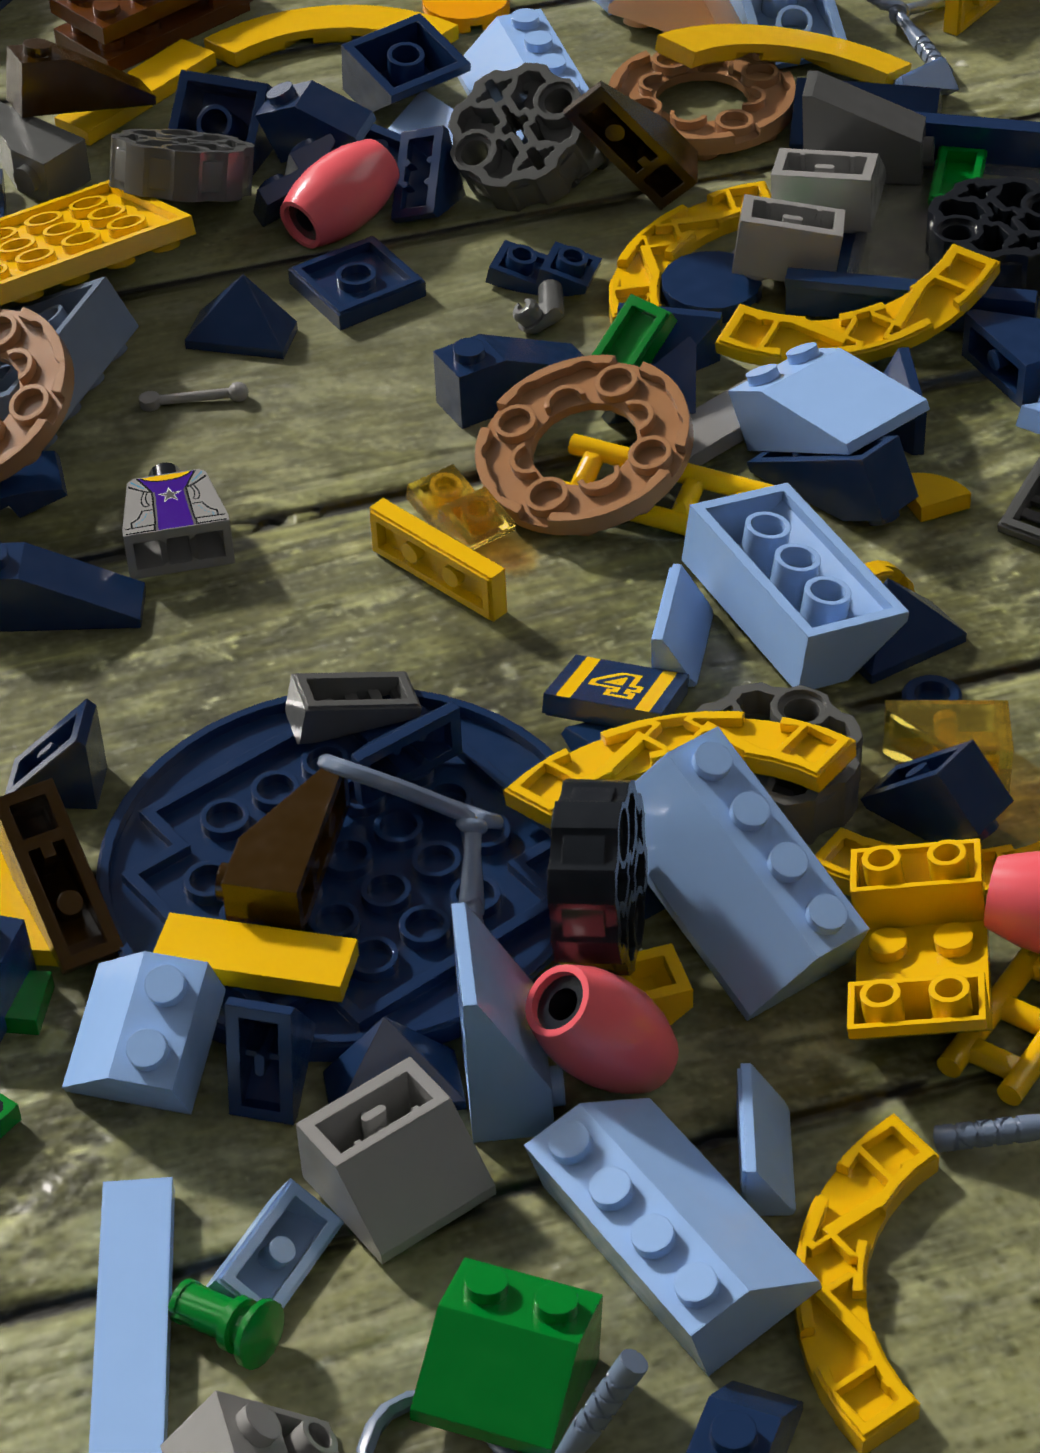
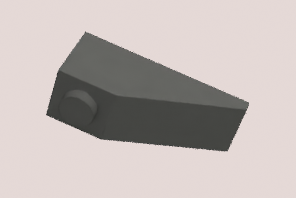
[0,102,91,202]

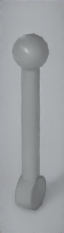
[139,382,249,412]

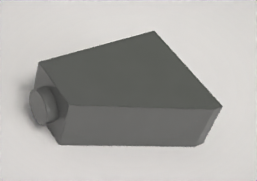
[802,70,935,185]

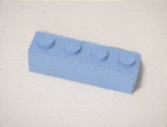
[458,8,589,144]
[682,482,909,689]
[635,726,870,1021]
[524,1098,822,1377]

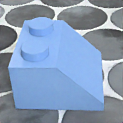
[62,951,226,1115]

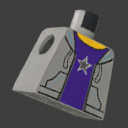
[122,463,235,579]

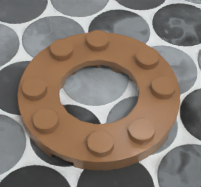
[609,50,796,161]
[0,307,75,482]
[475,355,694,536]

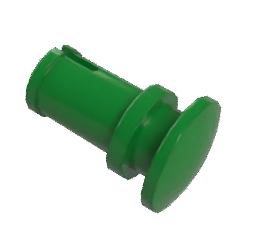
[168,1278,285,1370]

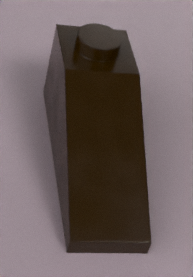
[6,38,156,118]
[563,81,698,210]
[215,759,350,931]
[0,778,124,975]

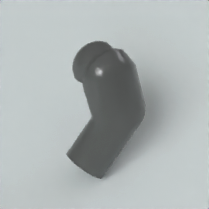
[513,279,565,335]

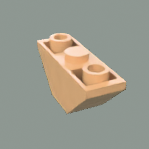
[608,0,742,33]

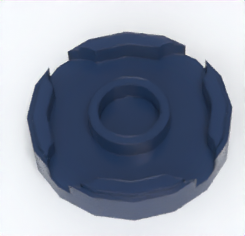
[661,251,762,323]

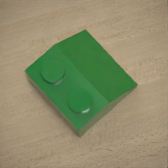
[410,1257,603,1453]

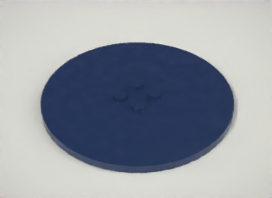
[97,690,561,1062]

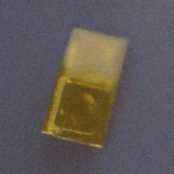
[406,464,516,550]

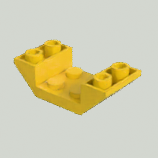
[847,838,993,1040]

